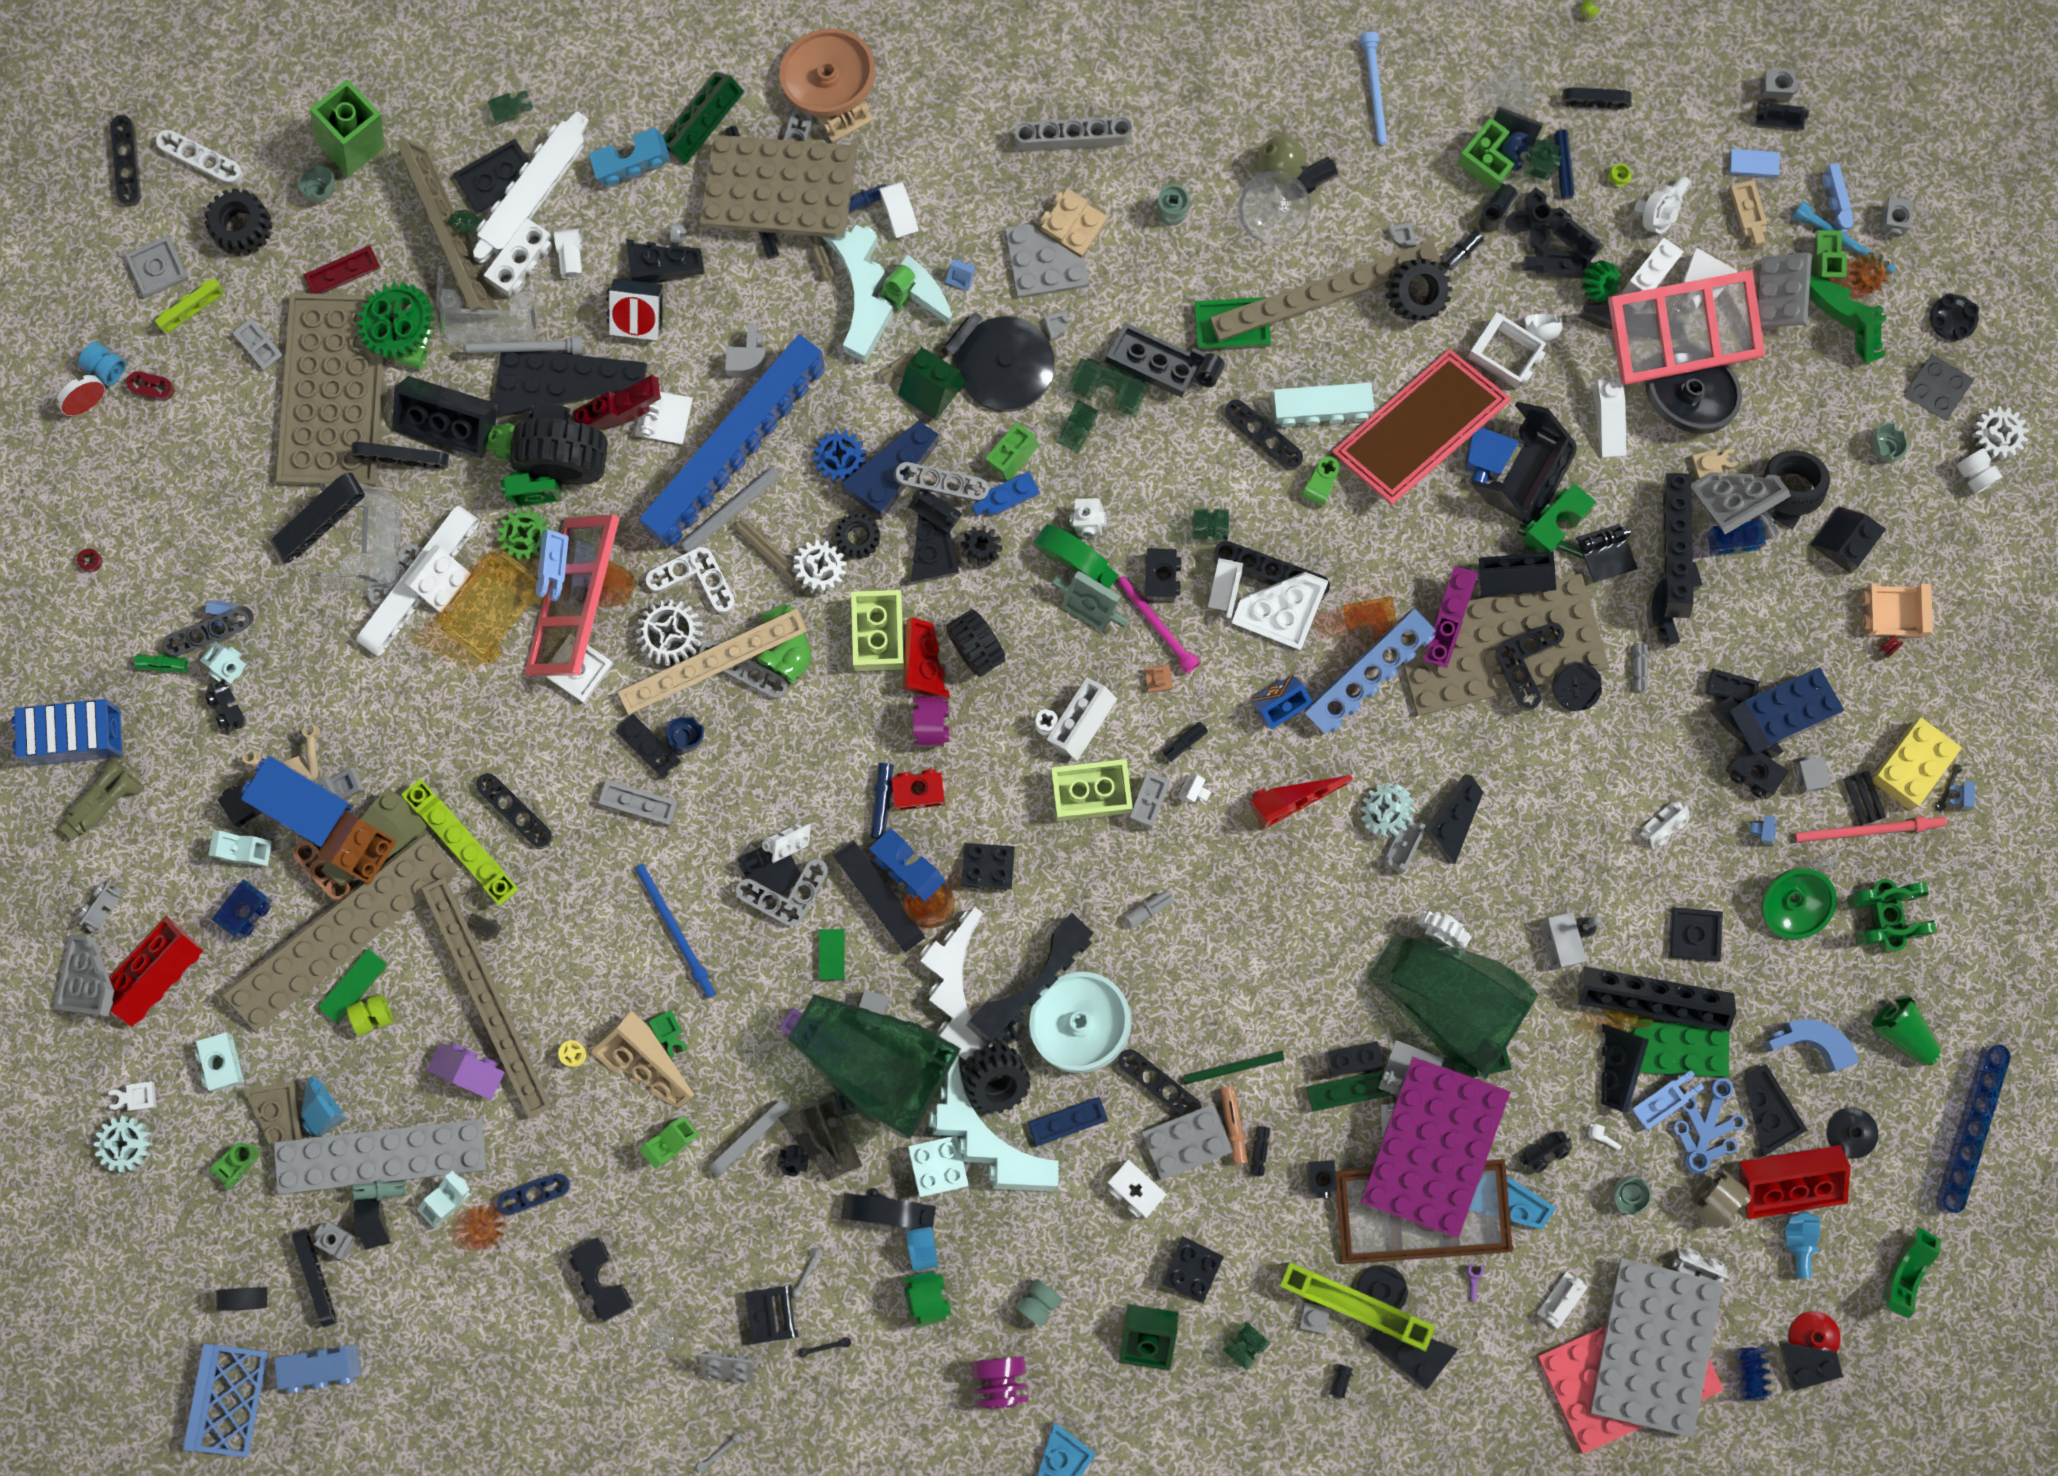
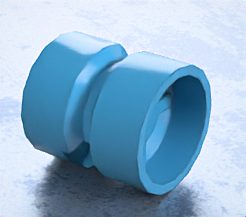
[78,341,126,386]

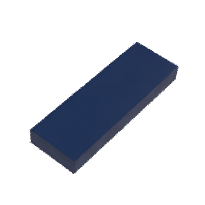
[1028,1097,1108,1147]

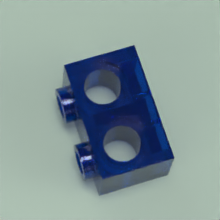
[1706,520,1766,557]

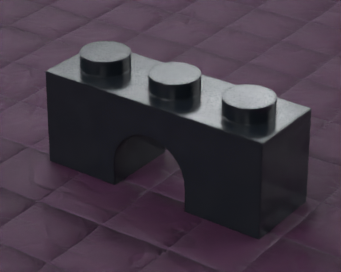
[569,1237,634,1322]

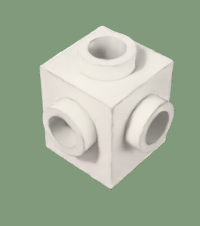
[1070,498,1107,539]

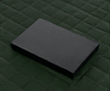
[452,138,530,215]

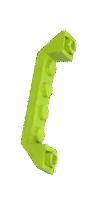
[401,778,520,907]

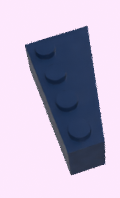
[841,421,939,519]

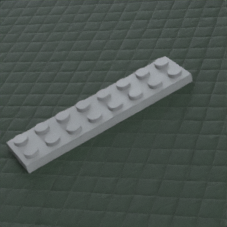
[274,1119,487,1195]

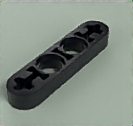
[110,115,141,207]
[1225,399,1303,470]
[350,442,449,469]
[163,606,254,656]
[476,773,553,849]
[1118,1049,1202,1116]
[292,1228,337,1328]

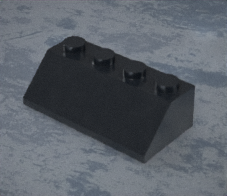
[392,376,497,458]

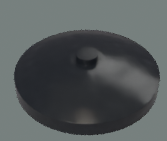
[957,316,1055,412]
[1645,346,1742,434]

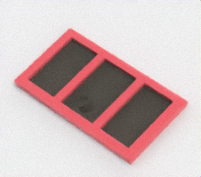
[524,514,620,677]

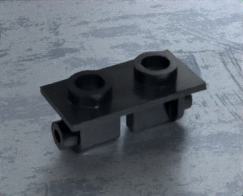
[1756,102,1809,130]
[1552,215,1604,262]
[908,489,963,534]
[205,681,246,735]
[1519,1130,1572,1176]

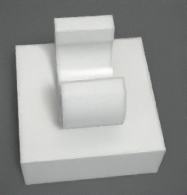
[1178,775,1211,802]

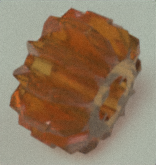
[1848,252,1892,294]
[461,1205,506,1249]

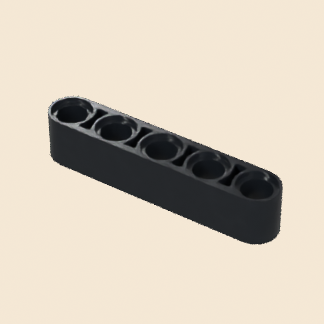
[271,472,366,563]
[1213,541,1330,601]
[833,840,925,953]

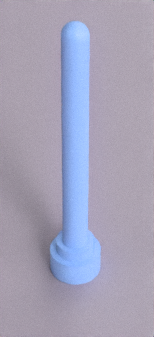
[1359,32,1387,145]

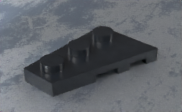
[1601,1024,1649,1113]

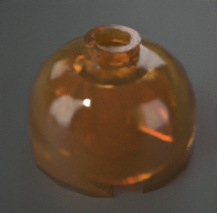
[903,882,955,929]

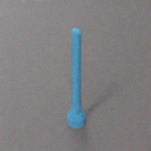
[1792,201,1896,275]

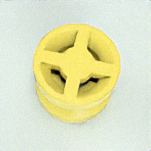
[558,1040,586,1067]

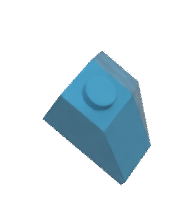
[301,1076,346,1137]

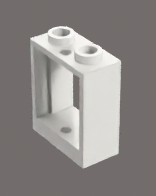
[1468,312,1546,389]

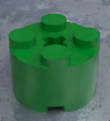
[903,1270,951,1329]

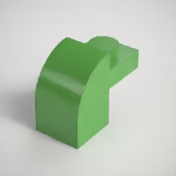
[1812,230,1847,279]
[639,1116,700,1169]

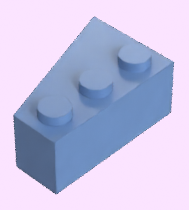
[274,1345,361,1394]

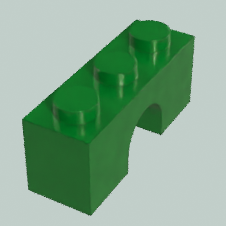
[1522,483,1597,553]

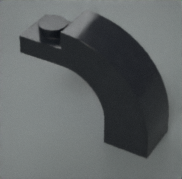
[1647,562,1703,649]
[840,1193,936,1231]

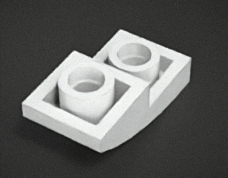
[879,182,919,238]

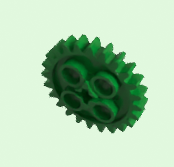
[356,281,436,360]

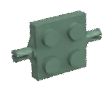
[1052,571,1129,632]

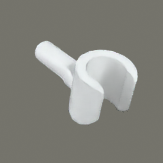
[1588,1124,1622,1151]

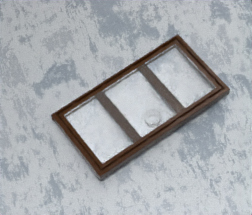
[1336,1159,1514,1264]

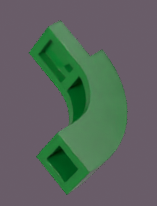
[1033,524,1119,589]
[1882,1227,1941,1319]

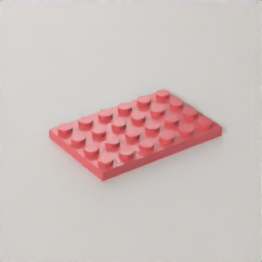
[1537,1325,1724,1454]

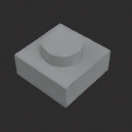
[1299,1303,1331,1334]

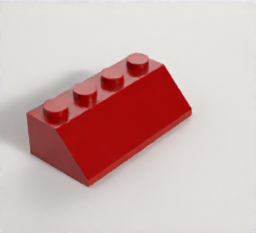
[109,915,203,1027]
[1739,1145,1851,1220]

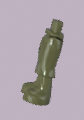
[59,756,145,840]

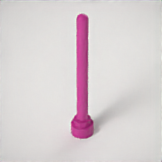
[1118,577,1201,674]

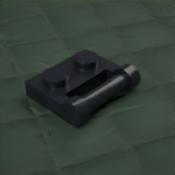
[745,1285,799,1345]

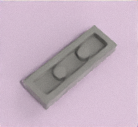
[598,780,679,826]

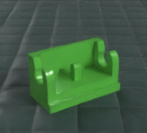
[985,422,1039,481]

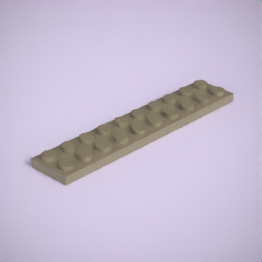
[222,832,458,1032]

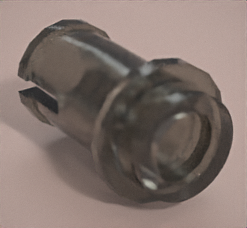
[467,913,501,939]

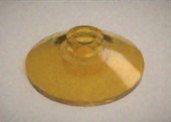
[1602,1009,1653,1032]

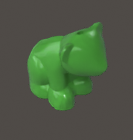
[757,604,812,684]

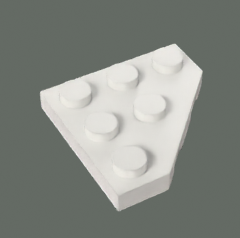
[1232,572,1328,650]

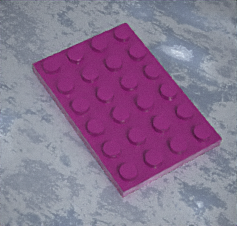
[1360,1056,1511,1238]

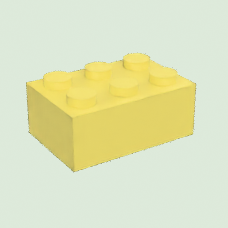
[1872,717,1962,811]

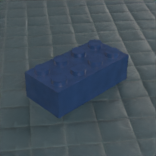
[1730,667,1845,755]

